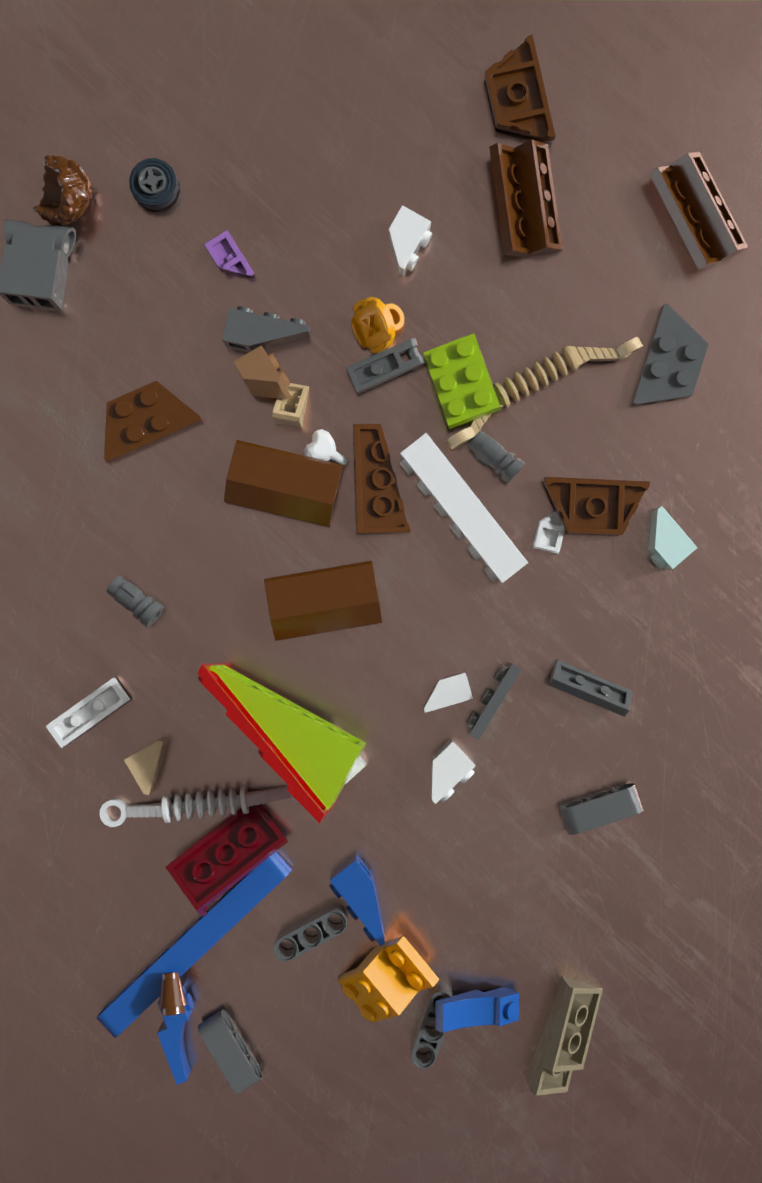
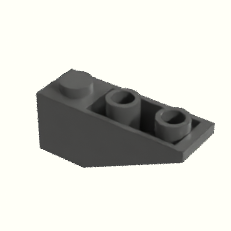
[222,306,311,352]

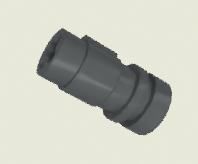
[468,431,525,484]
[106,576,165,628]

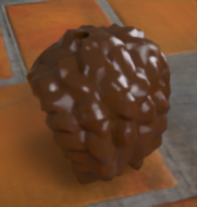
[33,155,92,226]

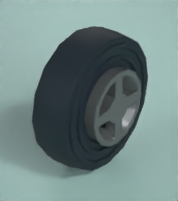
[129,158,179,210]

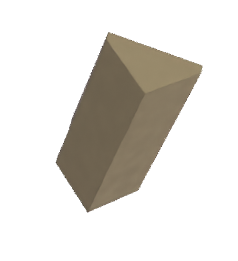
[526,976,603,1096]

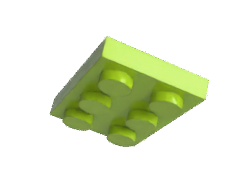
[423,333,501,429]

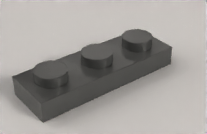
[549,660,633,717]
[466,663,522,740]

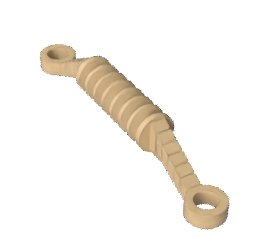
[447,337,643,450]

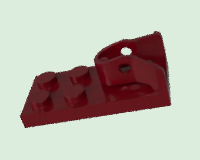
[165,804,288,916]

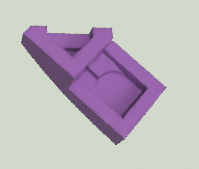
[204,230,254,276]

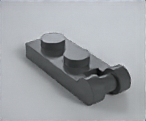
[346,338,426,394]

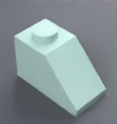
[648,506,698,570]

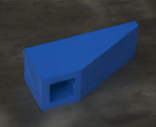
[329,854,385,946]

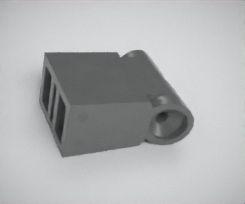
[0,219,76,310]

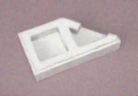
[531,511,565,554]
[423,672,473,713]

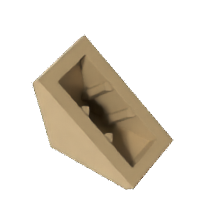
[272,383,309,428]
[124,737,168,795]

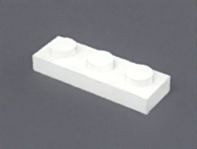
[46,678,131,748]

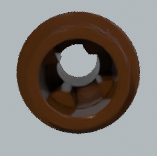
[159,972,187,1016]

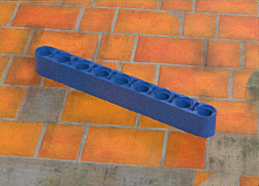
[96,852,292,1038]

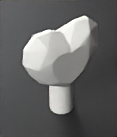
[303,429,349,468]

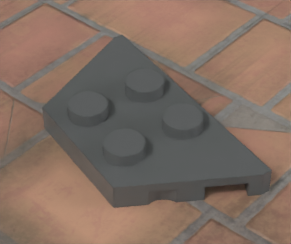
[631,304,709,406]

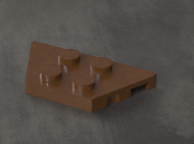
[484,35,556,141]
[104,381,203,463]
[544,477,650,536]

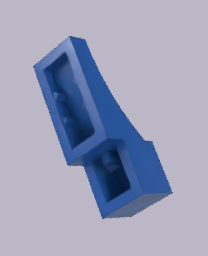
[157,986,194,1085]
[435,987,519,1033]

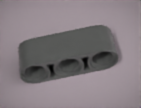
[559,783,643,835]
[273,904,348,962]
[411,982,453,1069]
[198,1010,263,1094]

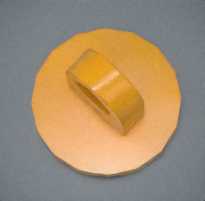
[351,297,404,353]

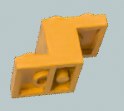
[337,936,439,1023]

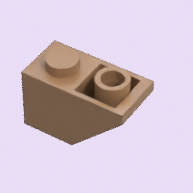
[233,345,291,399]

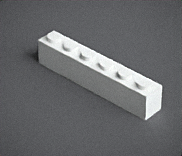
[399,433,528,584]

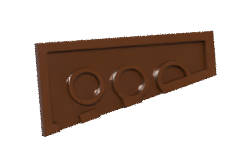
[353,424,411,534]

